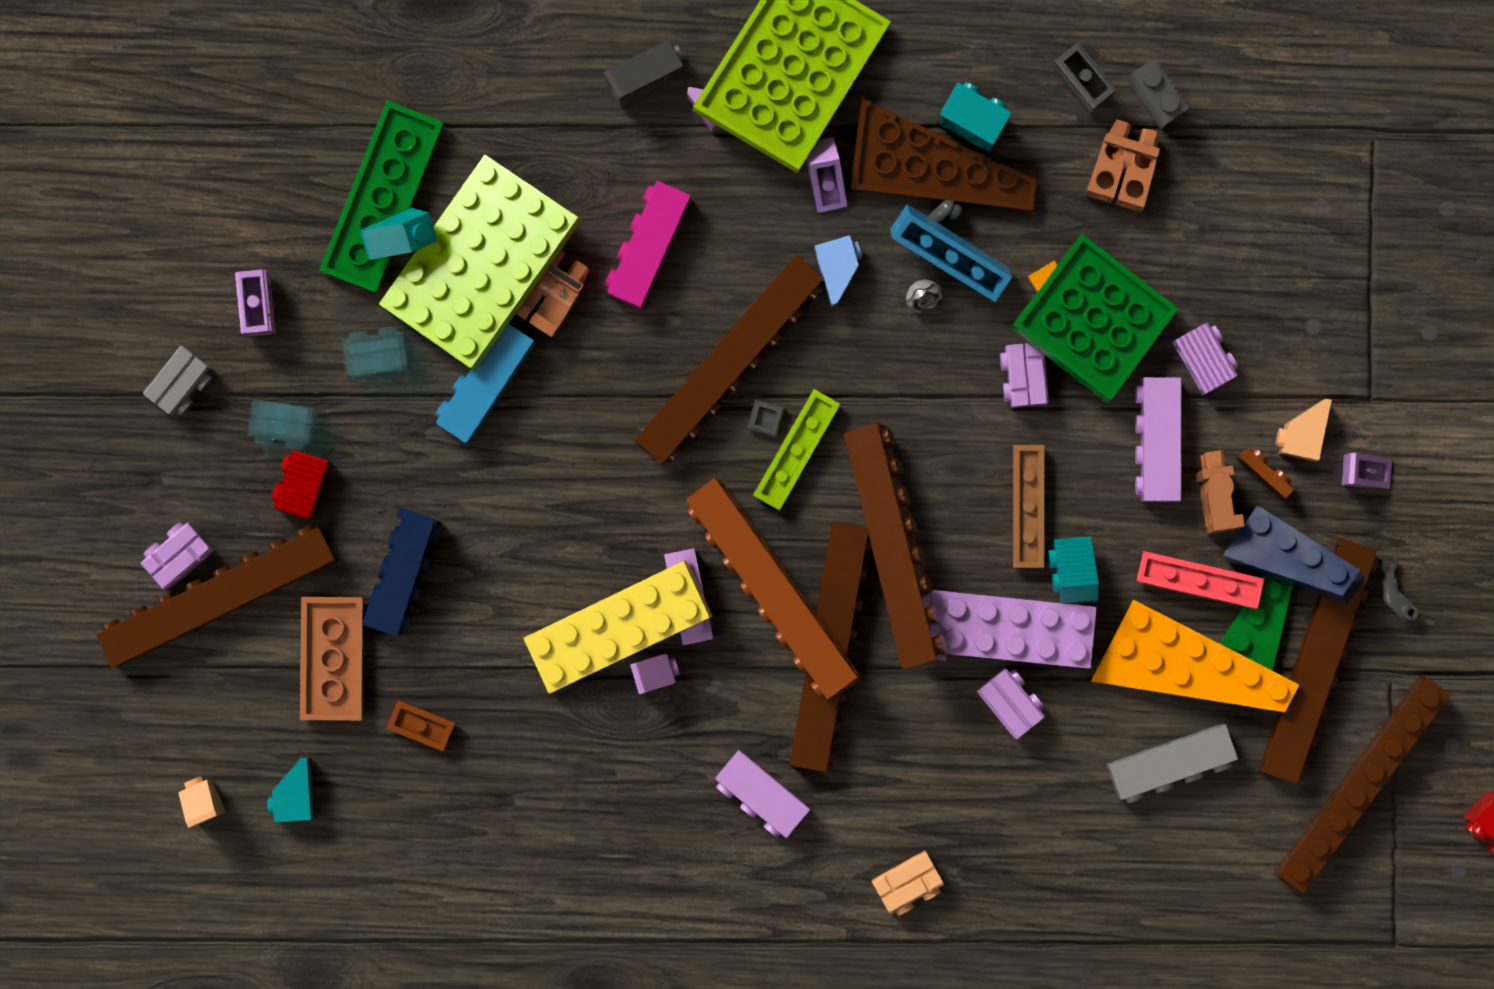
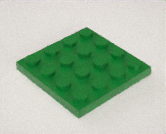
[1010,234,1179,404]

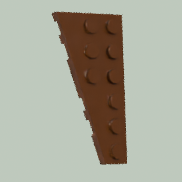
[850,98,1037,212]

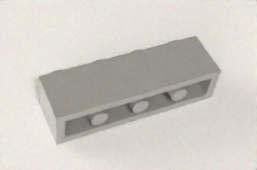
[1106,724,1238,803]

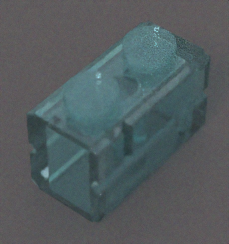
[342,327,410,378]
[247,399,317,451]

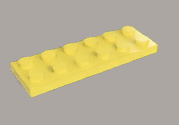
[523,560,713,694]

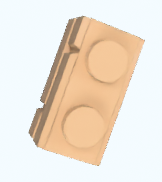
[871,850,944,916]

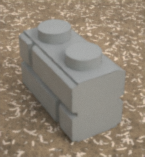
[143,345,213,417]

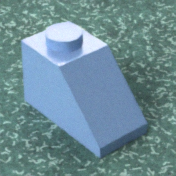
[814,235,862,307]

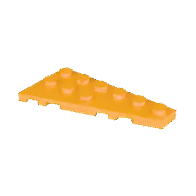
[1091,600,1300,713]

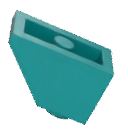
[360,208,438,260]
[267,757,315,823]

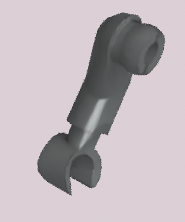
[908,200,962,260]
[1377,555,1418,621]

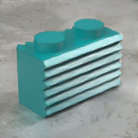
[1048,536,1099,604]

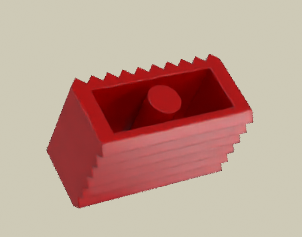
[271,450,331,520]

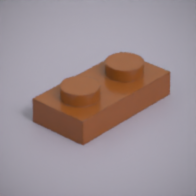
[1236,448,1294,500]
[386,700,456,752]

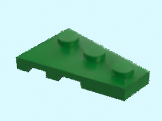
[1219,575,1293,671]

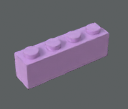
[1135,377,1181,502]

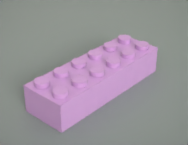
[930,590,1096,668]

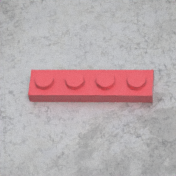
[1136,551,1264,610]

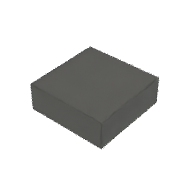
[747,399,785,437]

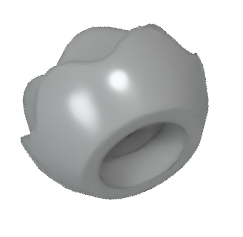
[906,279,943,313]

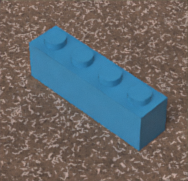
[890,204,1012,302]
[435,324,536,445]

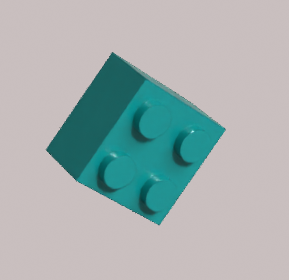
[937,82,1011,153]

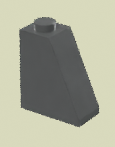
[603,40,686,108]

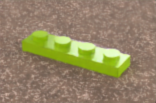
[753,389,840,511]

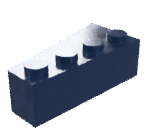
[1223,505,1365,604]
[362,507,443,637]

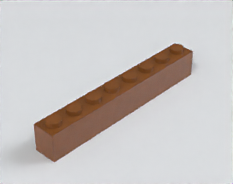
[686,478,863,700]

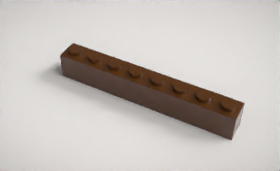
[634,255,824,465]
[844,423,948,672]
[789,522,872,772]
[96,525,338,668]
[1258,538,1379,784]
[1273,676,1451,894]

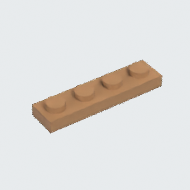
[1013,445,1044,568]

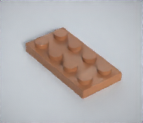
[300,597,364,721]

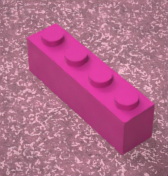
[604,181,691,310]

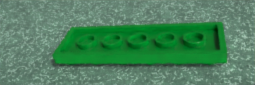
[319,100,444,294]

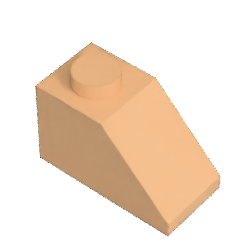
[1275,399,1332,462]
[178,776,226,828]

